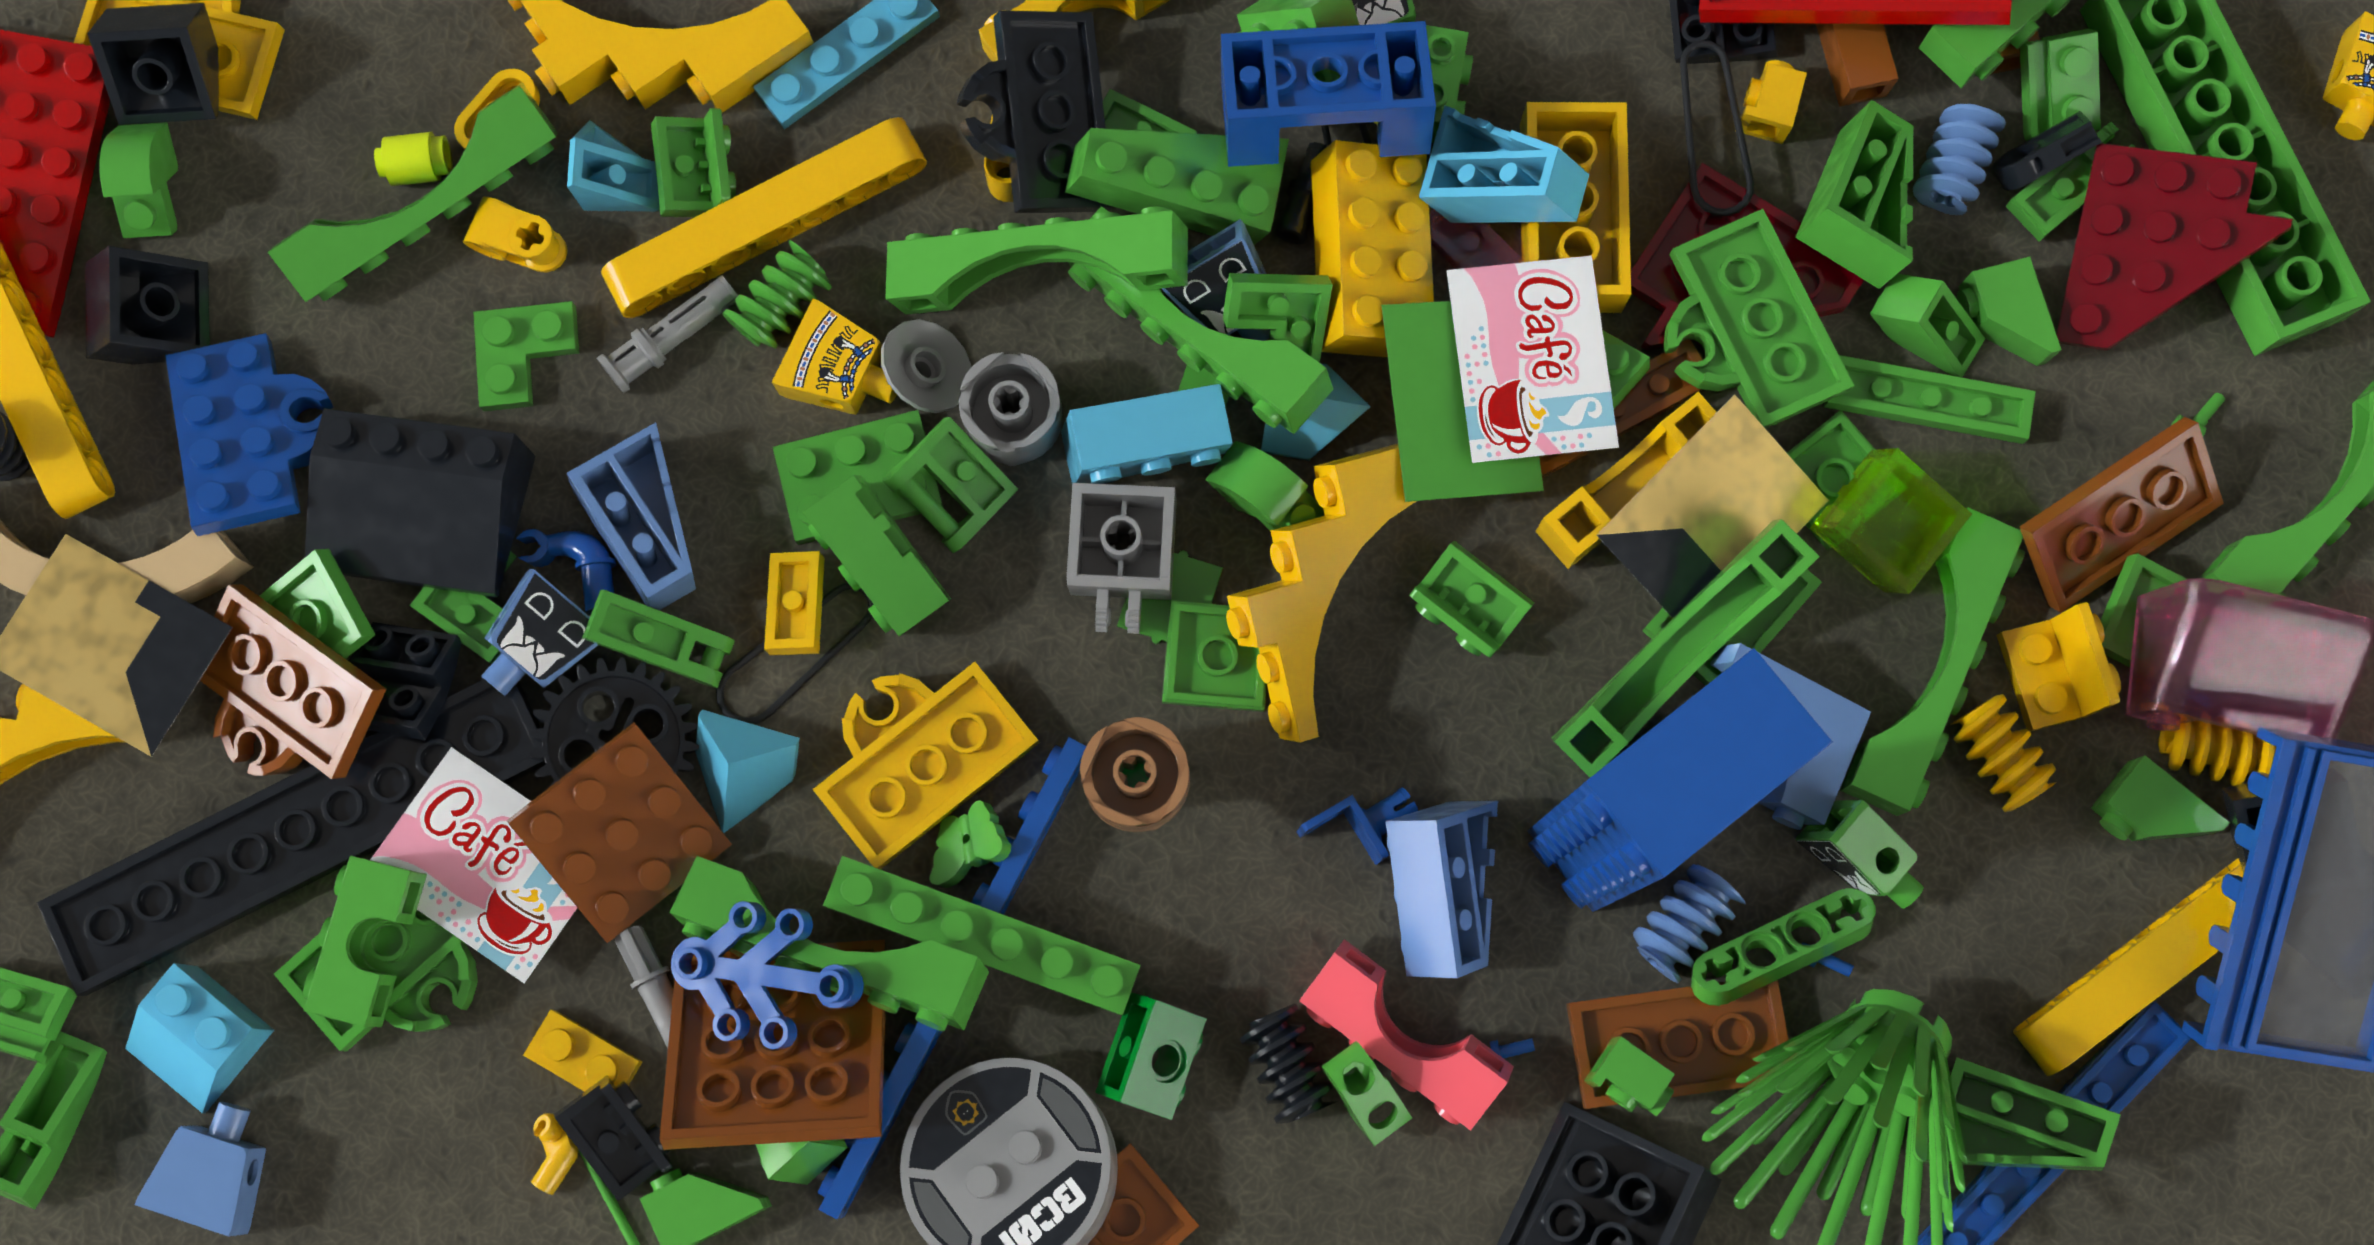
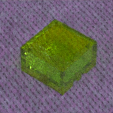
[1810,448,1972,594]

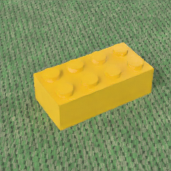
[1520,102,1631,313]
[1311,140,1434,357]

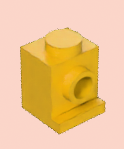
[1735,60,1807,144]

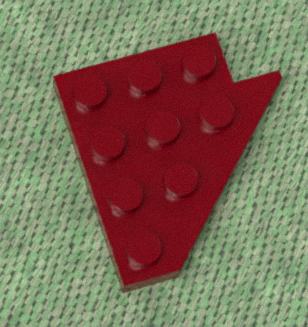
[2056,143,2293,351]
[1631,162,1864,351]

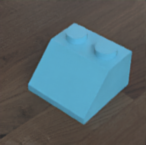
[125,963,274,1113]

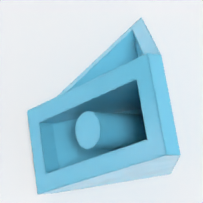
[567,120,659,212]
[1261,363,1371,461]
[696,710,800,833]

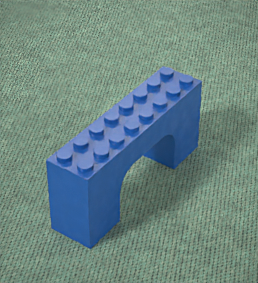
[1528,648,1833,912]

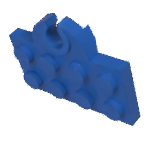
[165,333,334,537]

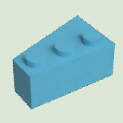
[1419,105,1589,223]
[1061,384,1233,484]

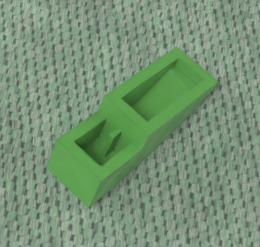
[0,1031,107,1210]

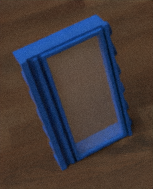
[2182,726,2374,1073]

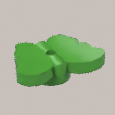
[929,800,1011,888]

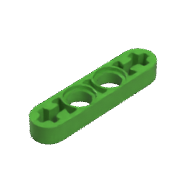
[1691,888,1876,1006]

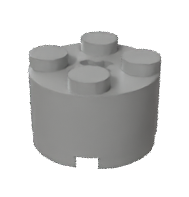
[959,352,1064,466]

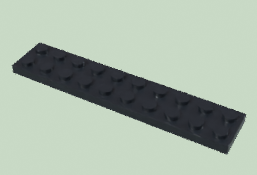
[37,679,546,996]

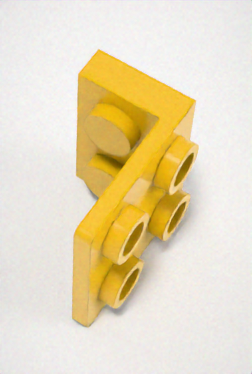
[1996,602,2121,732]

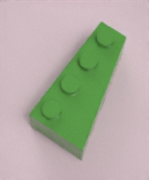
[1065,128,1289,245]

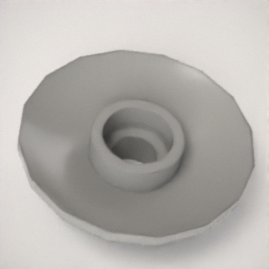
[881,319,972,413]

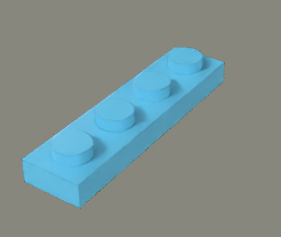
[753,0,940,130]

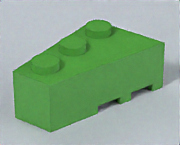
[1795,100,1913,289]
[802,475,951,636]
[1924,1058,2121,1171]

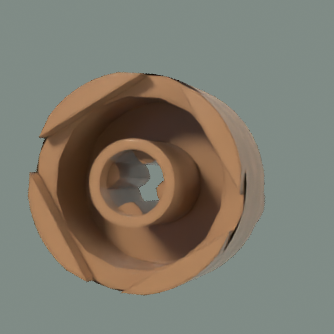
[1080,717,1190,832]

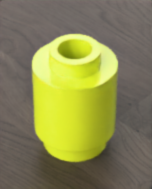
[374,132,453,186]

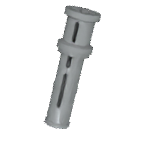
[597,275,738,394]

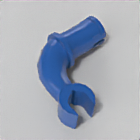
[516,529,616,615]

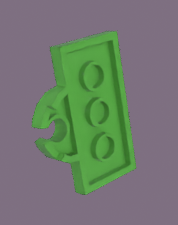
[1663,209,1854,429]
[274,910,478,1052]

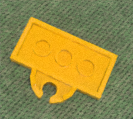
[74,0,285,120]
[813,662,1039,870]

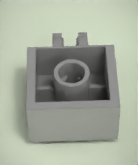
[1067,483,1177,634]

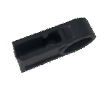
[1993,111,2102,191]

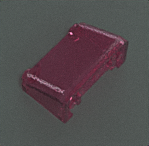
[2126,578,2374,739]

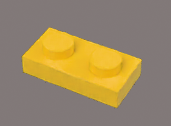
[764,551,825,655]
[523,1009,643,1092]

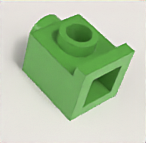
[1584,1036,1675,1116]

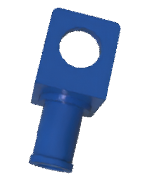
[1296,787,1418,865]

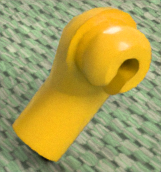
[531,1113,578,1195]

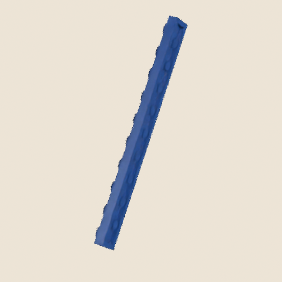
[818,737,1086,1220]

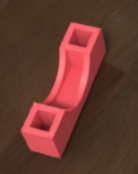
[1299,939,1514,1131]

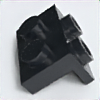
[554,1075,673,1201]

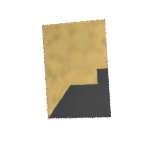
[1597,394,1829,618]
[0,534,233,757]

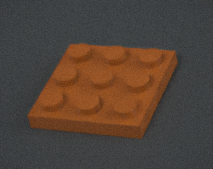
[507,723,732,943]

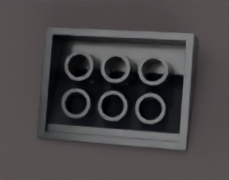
[305,408,536,597]
[1497,1102,1722,1245]

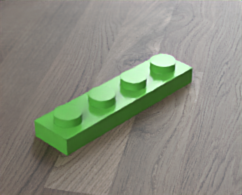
[1824,355,2036,444]

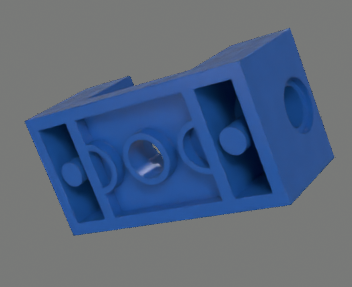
[1221,21,1436,167]

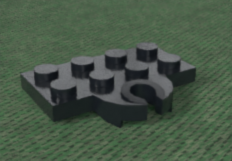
[957,11,1114,213]

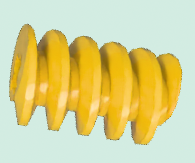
[1950,694,2057,812]
[2158,704,2276,786]

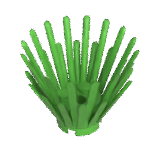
[1702,989,1968,1245]

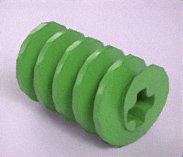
[722,240,832,349]

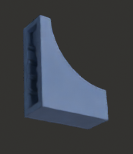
[1710,643,1871,830]

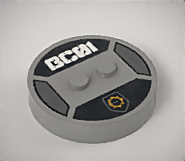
[900,1058,1118,1245]

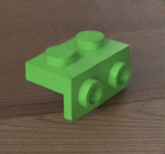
[1426,25,1473,143]
[651,108,736,217]
[1409,541,1535,658]

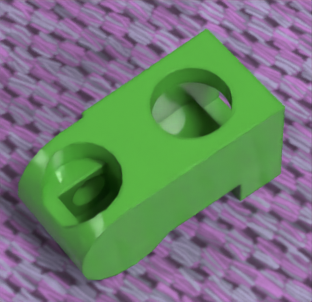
[1322,1041,1412,1146]

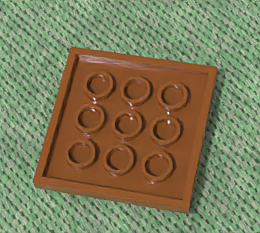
[660,940,887,1150]

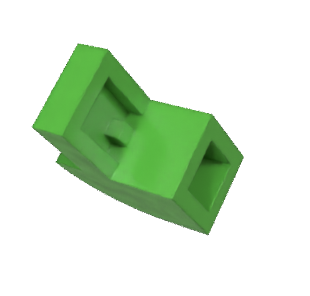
[99,122,178,238]
[1205,441,1324,530]

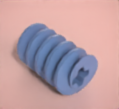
[1913,104,2006,215]
[1633,864,1746,983]

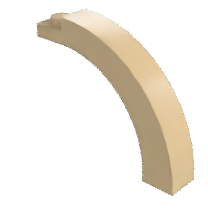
[0,519,254,604]

